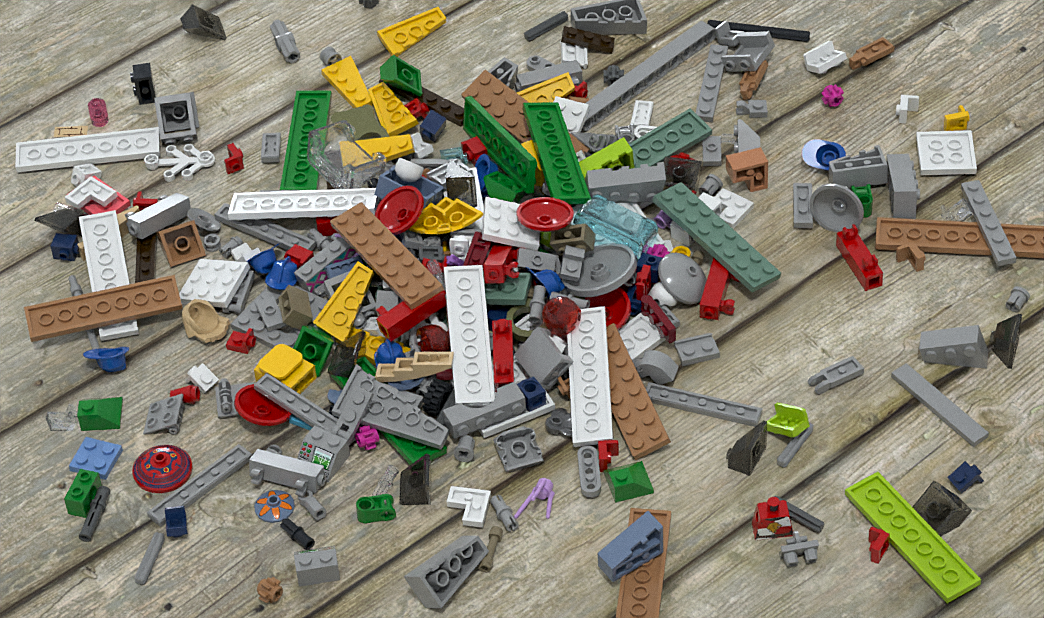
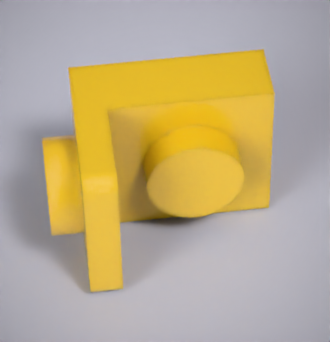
[944,105,970,131]

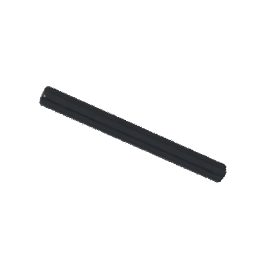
[707,20,810,42]

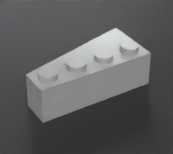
[570,0,647,35]
[886,154,920,219]
[585,162,666,203]
[404,536,489,608]

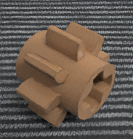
[257,577,283,603]

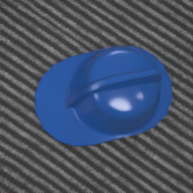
[802,139,846,170]
[475,154,498,191]
[247,243,280,274]
[265,256,298,290]
[525,267,564,301]
[374,339,406,367]
[83,347,129,372]

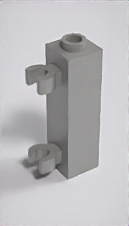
[514,60,583,92]
[125,193,191,239]
[249,449,326,497]

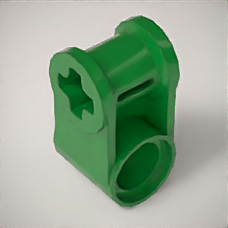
[850,184,873,218]
[356,494,396,524]

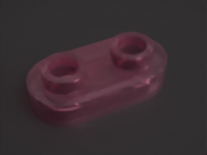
[88,98,109,127]

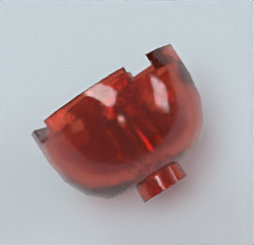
[541,296,581,336]
[416,324,450,352]

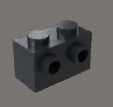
[130,63,156,105]

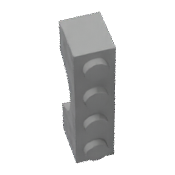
[443,382,526,439]

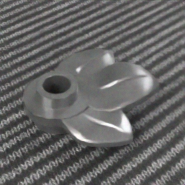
[545,408,572,437]

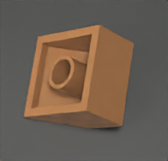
[156,220,206,267]

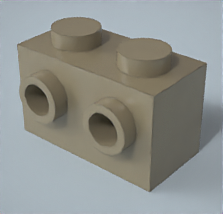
[549,223,596,256]
[278,285,313,330]

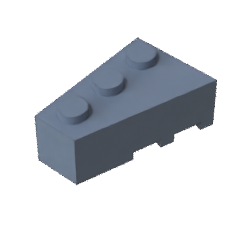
[597,511,663,582]

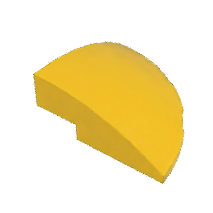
[408,197,483,234]

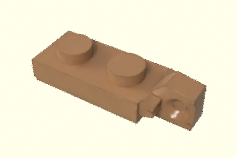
[849,37,895,70]
[739,60,768,100]

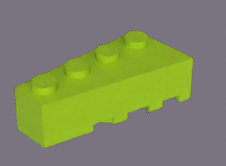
[579,137,634,179]

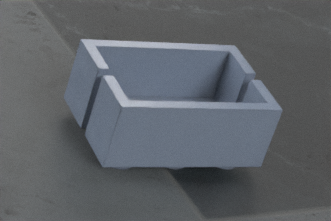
[374,166,445,209]

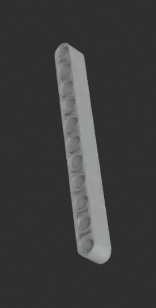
[582,21,716,131]

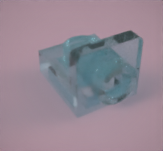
[440,147,468,164]

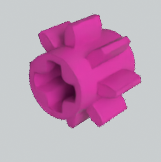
[821,84,844,107]
[646,244,670,258]
[355,425,379,450]

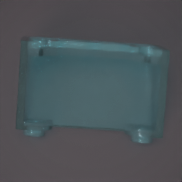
[572,195,658,262]

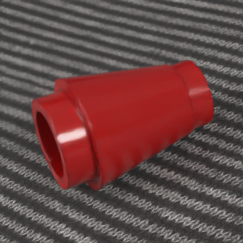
[170,384,200,404]

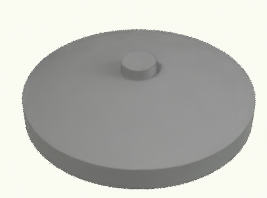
[562,243,637,297]

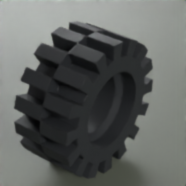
[422,379,454,417]

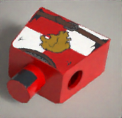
[752,497,793,540]

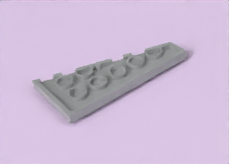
[332,364,449,450]

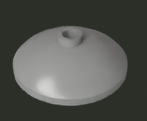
[810,184,864,233]
[658,253,707,304]

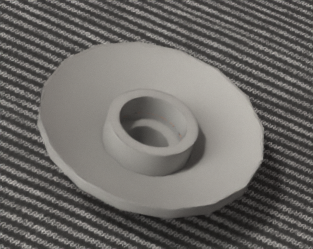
[187,208,221,231]

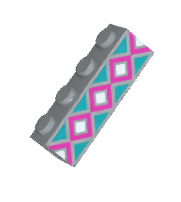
[294,237,357,294]

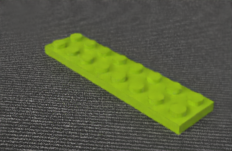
[845,472,981,603]

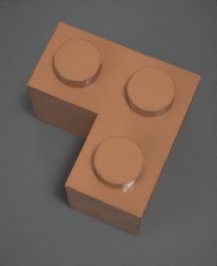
[726,147,768,192]

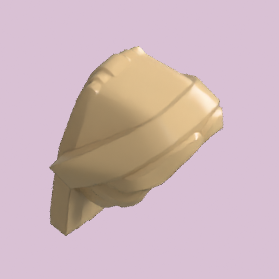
[182,299,230,343]

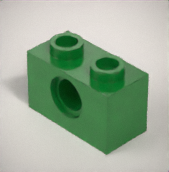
[64,469,102,518]

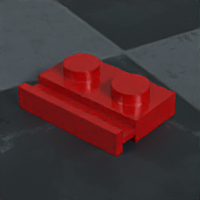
[636,265,651,300]

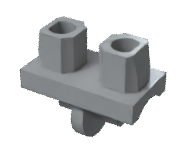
[779,531,819,567]

